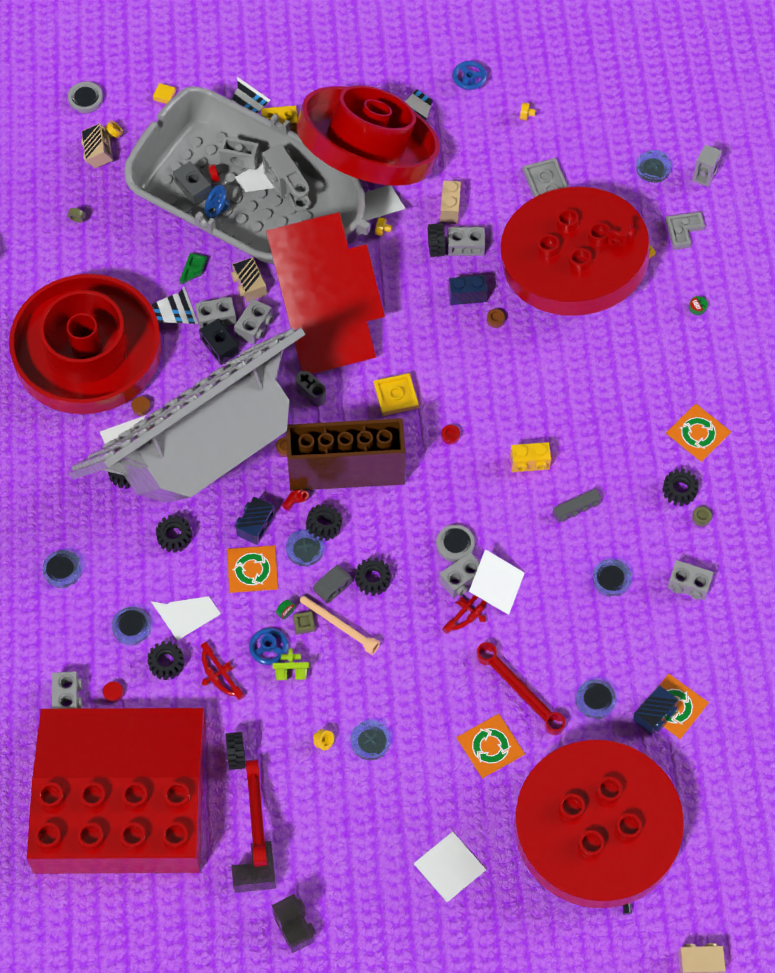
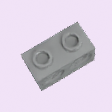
[448,226,485,256]
[195,297,236,329]
[234,299,273,345]
[439,552,480,598]
[667,560,714,600]
[52,672,82,709]

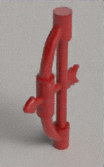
[442,595,487,634]
[200,642,245,700]

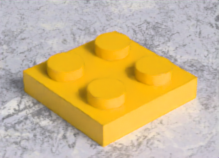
[373,373,419,416]

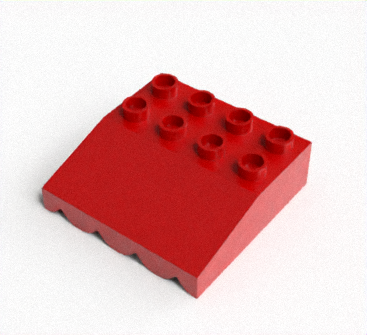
[27,708,205,874]

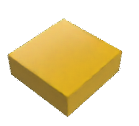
[153,83,176,104]

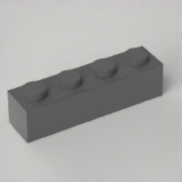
[553,489,601,523]

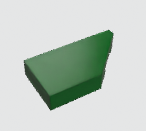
[179,253,208,284]

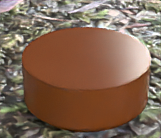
[487,309,505,328]
[131,396,151,416]
[276,437,287,457]

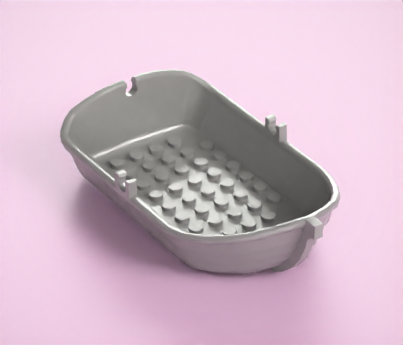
[124,86,370,265]

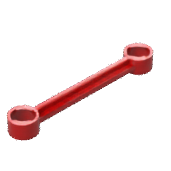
[476,642,566,735]
[246,759,267,867]

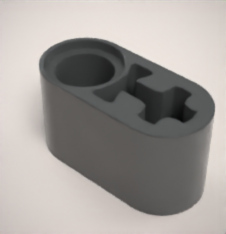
[296,371,326,406]
[313,565,353,603]

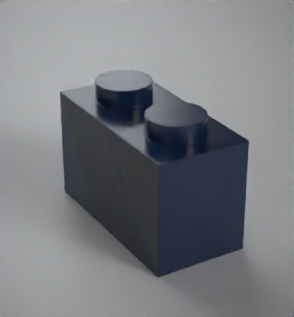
[448,275,488,305]
[235,497,275,545]
[633,685,679,736]

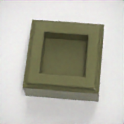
[293,611,315,635]

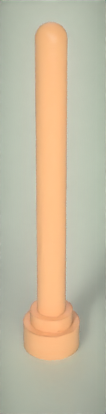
[300,596,380,655]

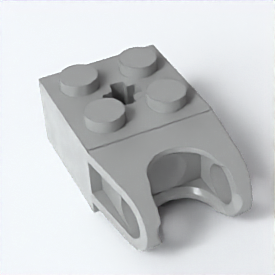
[262,144,310,212]

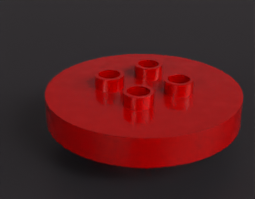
[296,85,440,186]
[500,187,649,316]
[9,274,161,414]
[514,740,684,908]

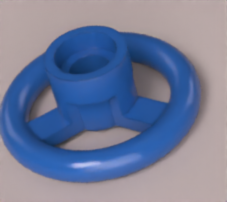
[452,61,487,90]
[205,184,229,219]
[249,628,289,665]

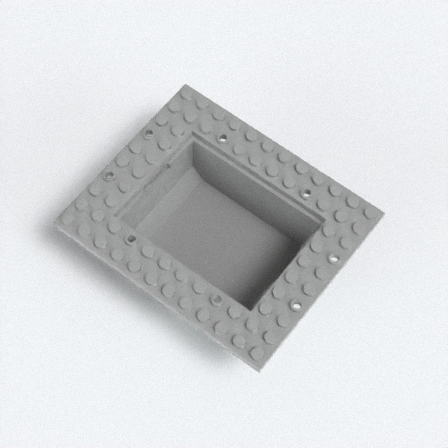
[68,328,305,503]

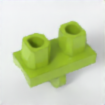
[273,648,309,680]

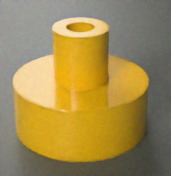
[520,102,536,121]
[105,120,123,139]
[375,217,392,236]
[313,729,334,751]

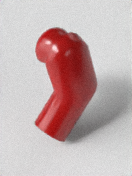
[282,490,309,511]

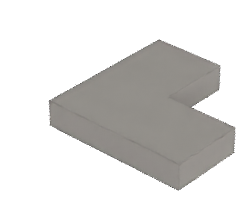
[665,212,705,250]

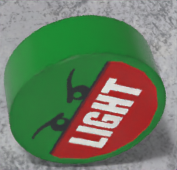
[689,296,708,315]
[276,600,295,619]

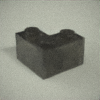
[231,841,276,893]
[271,894,316,953]

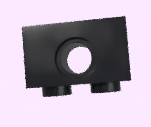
[199,319,240,365]

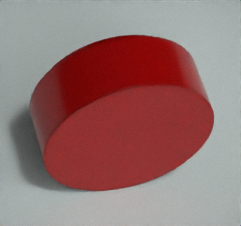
[208,164,220,183]
[441,425,460,445]
[103,681,123,703]

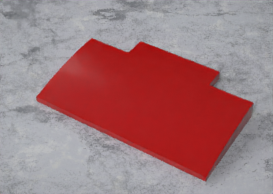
[266,212,385,374]

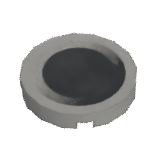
[68,81,103,113]
[436,525,475,562]

